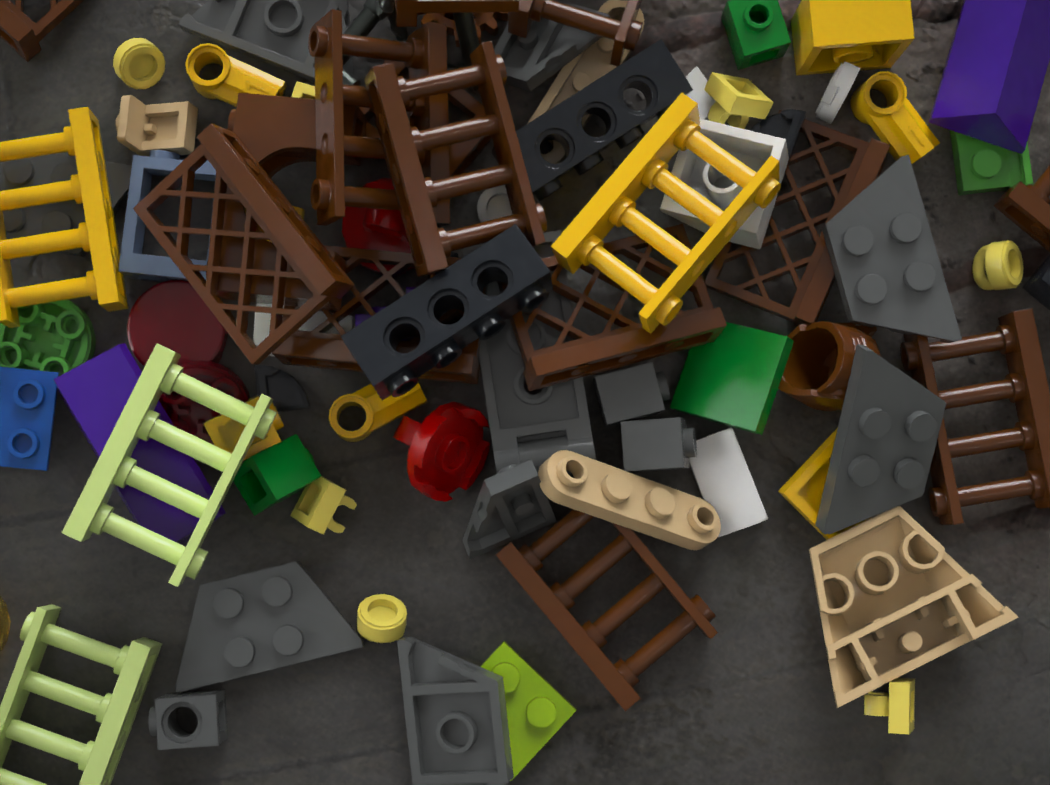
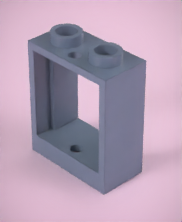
[118,150,216,282]

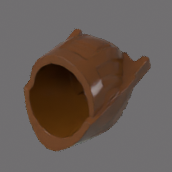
[778,321,881,411]

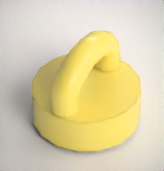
[113,38,165,89]
[972,240,1024,290]
[357,594,407,643]

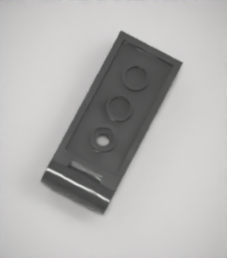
[463,230,596,475]

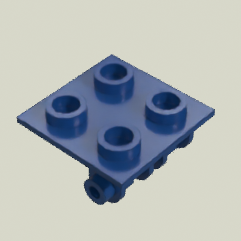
[0,367,60,471]

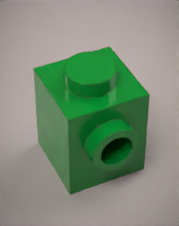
[721,0,791,70]
[233,434,321,516]

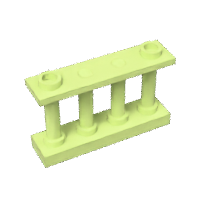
[62,343,277,587]
[0,604,162,785]

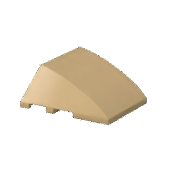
[809,506,1019,708]

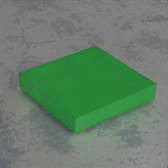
[670,322,794,435]

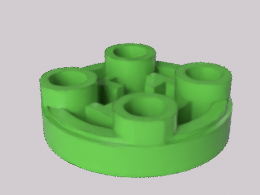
[0,300,96,376]

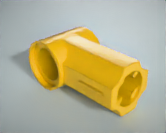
[185,43,286,107]
[851,71,940,164]
[329,383,427,442]

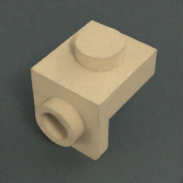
[116,95,198,156]

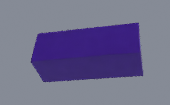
[928,0,1050,154]
[54,343,226,560]

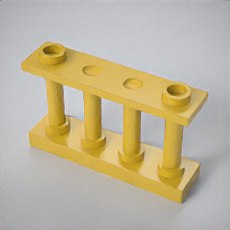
[551,93,781,334]
[0,107,128,328]

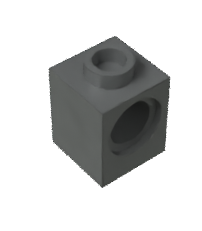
[593,362,670,428]
[621,417,697,472]
[148,689,228,750]

